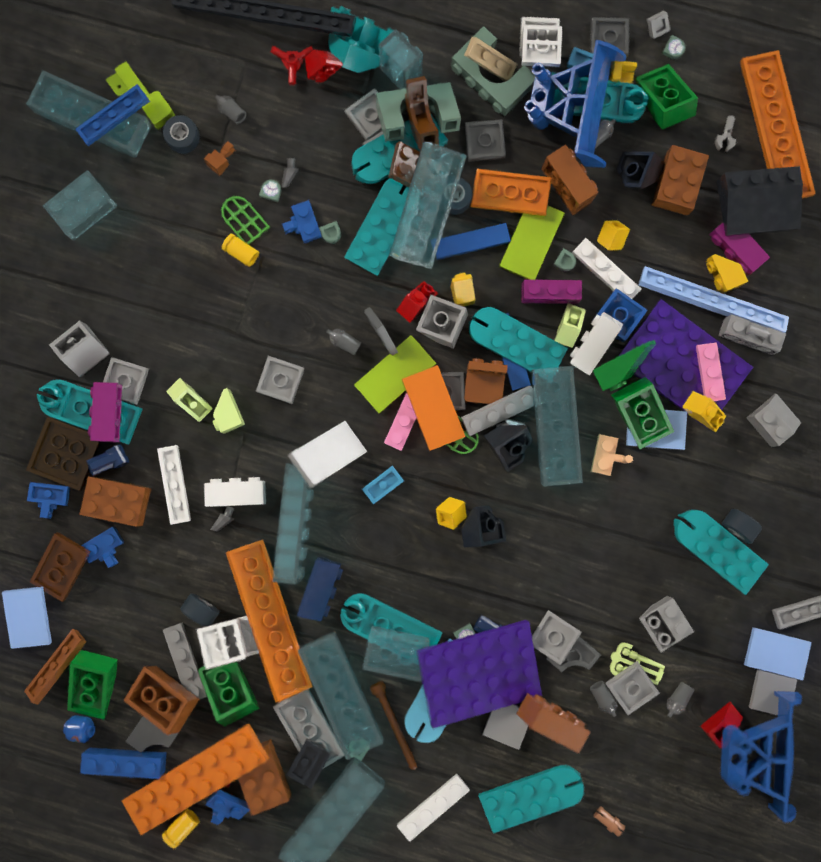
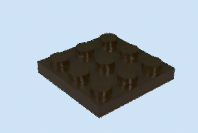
[26,416,101,491]

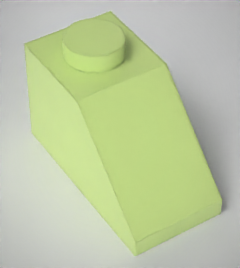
[555,303,586,348]
[166,378,213,422]
[213,388,245,434]

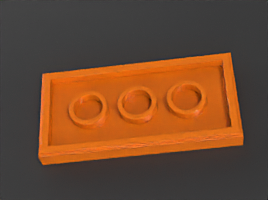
[471,169,552,216]
[402,365,465,451]

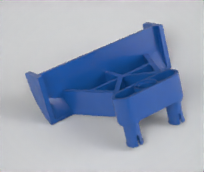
[524,40,626,168]
[721,691,802,823]

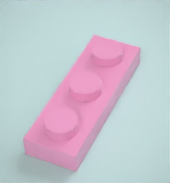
[696,342,726,401]
[384,393,416,451]

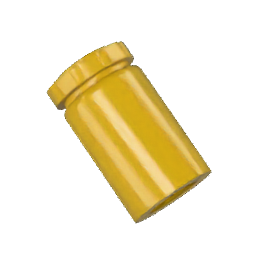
[222,234,259,267]
[162,808,200,848]

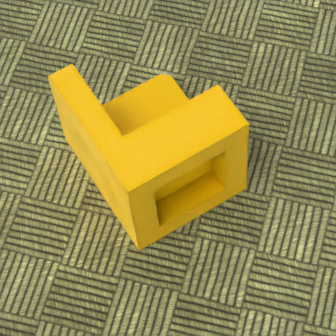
[610,61,637,84]
[597,220,630,250]
[436,497,467,530]

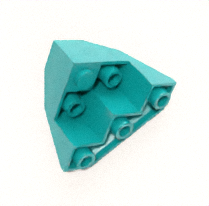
[328,6,404,73]

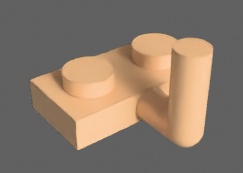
[591,434,633,476]

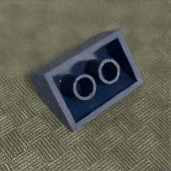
[297,557,343,621]

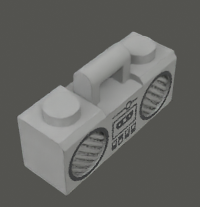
[718,314,786,355]

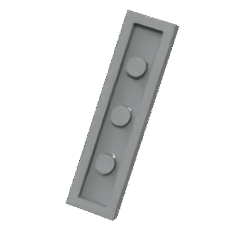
[461,385,538,436]
[163,622,207,699]

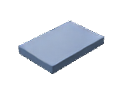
[626,410,687,450]
[2,587,52,649]
[744,627,811,680]

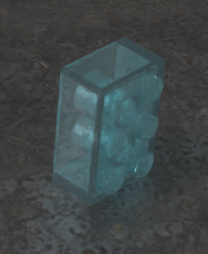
[379,29,423,89]
[43,170,118,240]
[363,626,429,682]

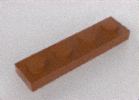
[24,629,87,704]

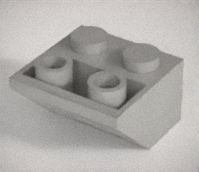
[49,321,110,377]
[639,596,694,652]

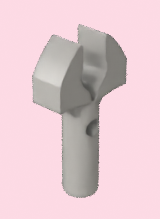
[715,116,736,152]

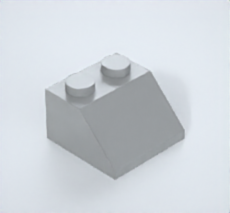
[416,295,468,349]
[747,394,801,447]

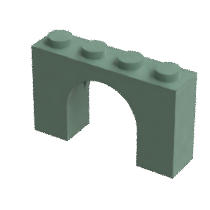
[451,26,535,116]
[376,82,461,142]

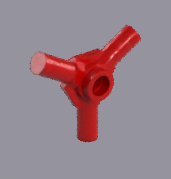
[271,46,313,85]

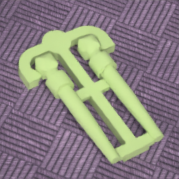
[610,642,665,685]

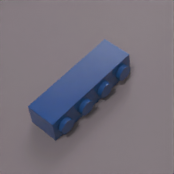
[80,748,167,779]

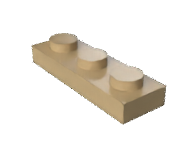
[464,37,517,81]

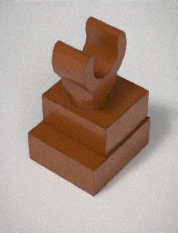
[204,141,235,176]

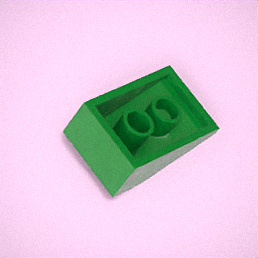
[635,64,698,130]
[593,340,656,391]
[611,377,674,449]
[67,650,118,720]
[198,661,260,727]

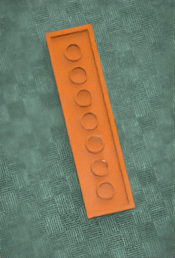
[740,50,816,198]
[226,540,313,702]
[122,724,269,835]

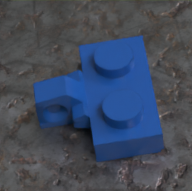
[282,200,322,243]
[27,482,70,519]
[81,526,124,568]
[206,790,250,825]

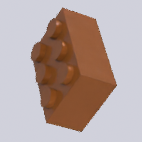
[541,145,598,215]
[652,145,709,216]
[80,476,151,527]
[124,666,199,735]
[516,693,590,753]
[238,739,292,816]

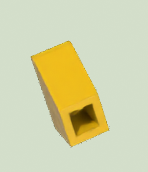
[706,254,748,294]
[451,273,475,307]
[683,391,726,432]

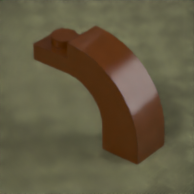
[405,76,439,151]

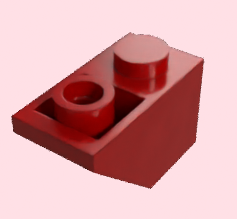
[305,49,343,83]
[396,281,438,323]
[700,702,743,748]

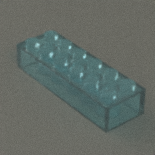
[26,71,152,158]
[390,142,467,269]
[531,366,583,486]
[272,463,314,584]
[298,631,384,760]
[279,757,385,862]

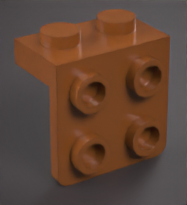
[464,358,508,404]

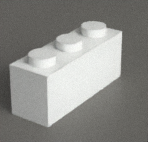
[570,312,623,375]
[204,477,266,507]

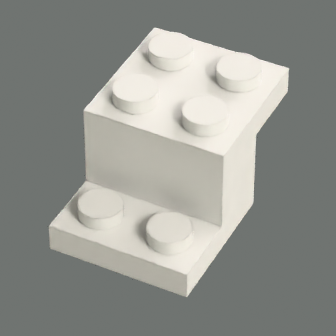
[520,17,562,67]
[197,616,259,669]

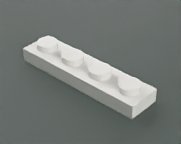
[572,238,641,299]
[157,445,191,524]
[397,774,470,842]

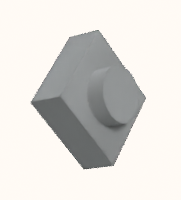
[647,11,670,38]

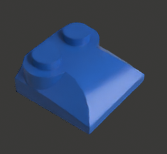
[593,288,648,342]

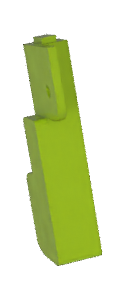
[106,62,175,129]

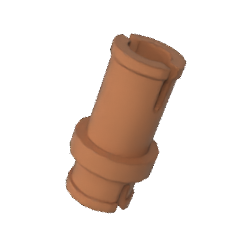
[594,806,625,836]

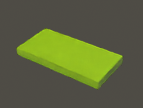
[499,206,564,280]
[354,335,436,414]

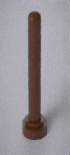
[369,681,417,770]

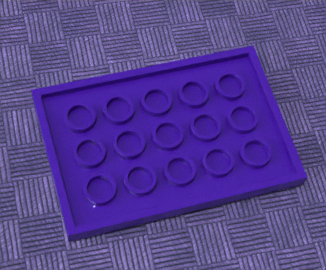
[618,299,753,428]
[416,620,542,729]

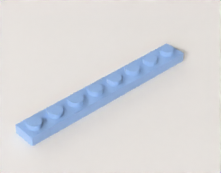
[639,266,789,333]

